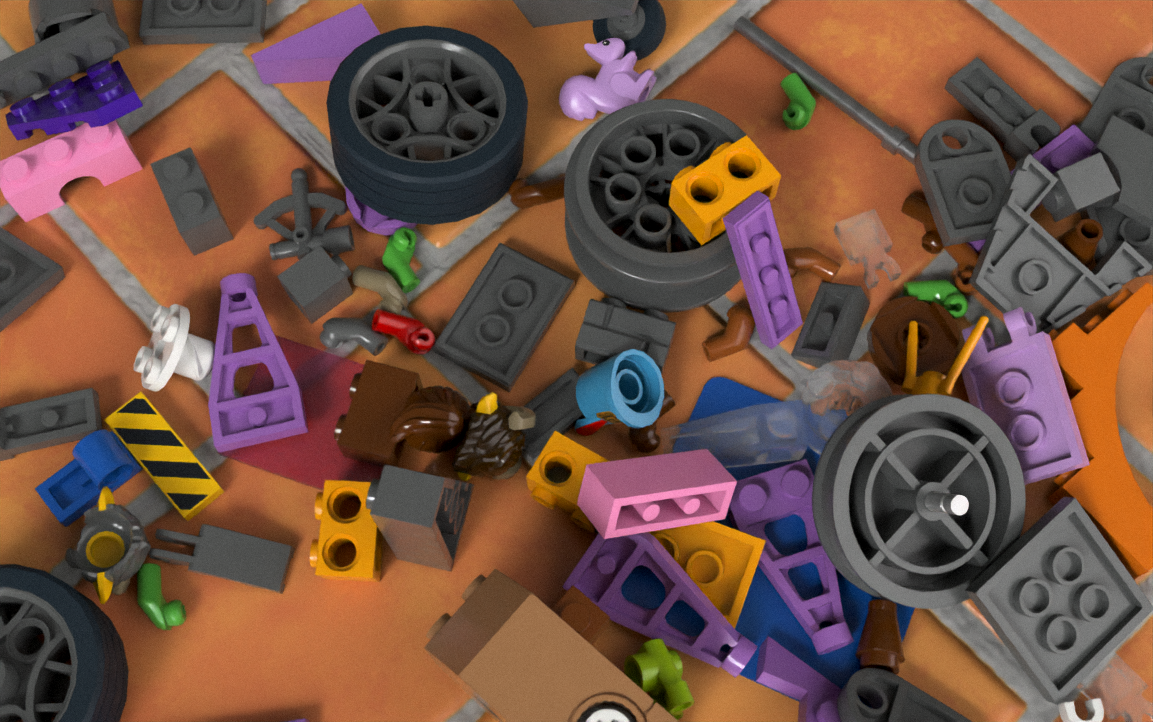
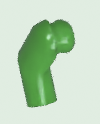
[137,563,186,630]

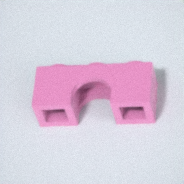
[0,120,143,222]

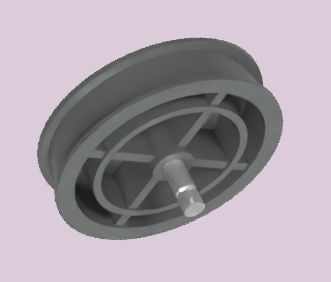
[812,394,1026,609]

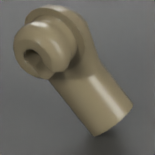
[352,265,408,314]

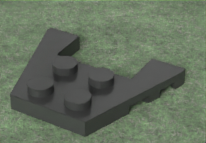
[969,153,1153,334]

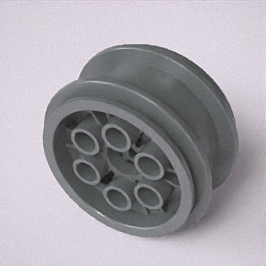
[564,99,752,313]

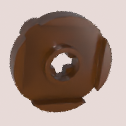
[867,296,960,386]

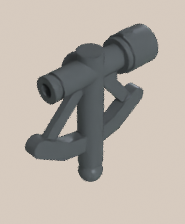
[254,168,355,260]

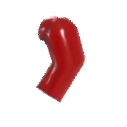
[372,309,435,355]

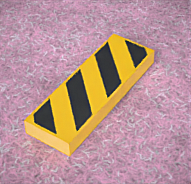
[104,392,225,521]

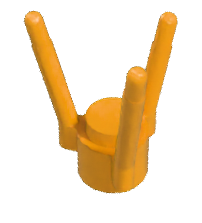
[901,315,989,396]

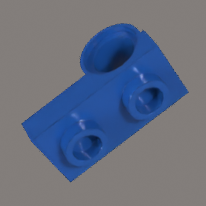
[35,429,143,527]

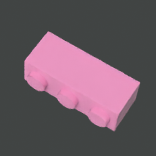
[577,449,737,539]

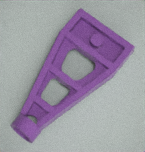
[208,273,309,453]
[727,459,854,655]
[562,532,758,678]

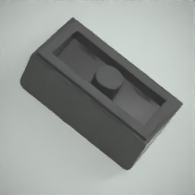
[791,282,870,375]

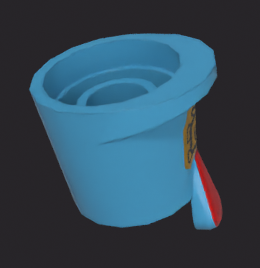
[575,349,664,436]

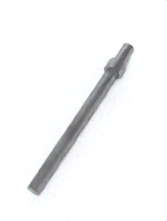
[733,16,917,166]

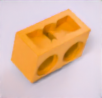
[669,135,781,245]
[526,431,609,532]
[310,480,384,582]

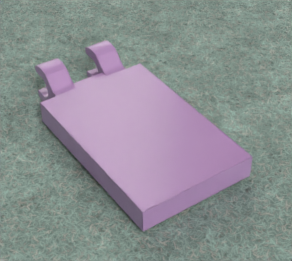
[961,307,1090,485]

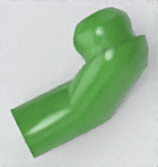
[780,73,816,130]
[382,227,420,293]
[903,280,968,319]

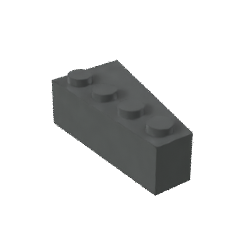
[366,464,474,572]

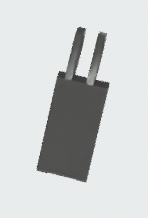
[148,524,295,594]

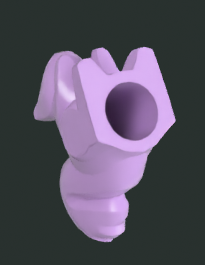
[558,38,657,121]

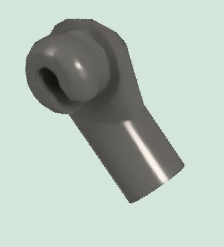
[320,317,388,356]

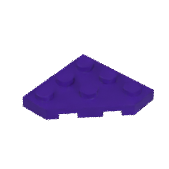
[5,60,143,140]

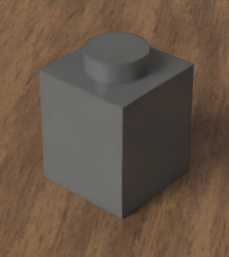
[1041,152,1120,223]
[277,246,353,324]

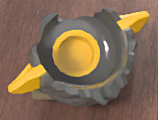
[65,486,151,604]

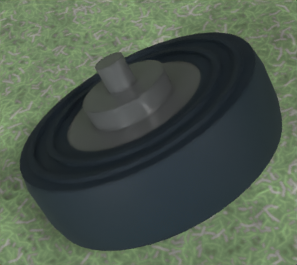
[593,0,666,61]

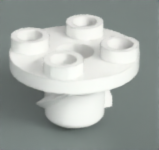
[133,304,215,392]

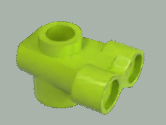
[624,638,695,720]

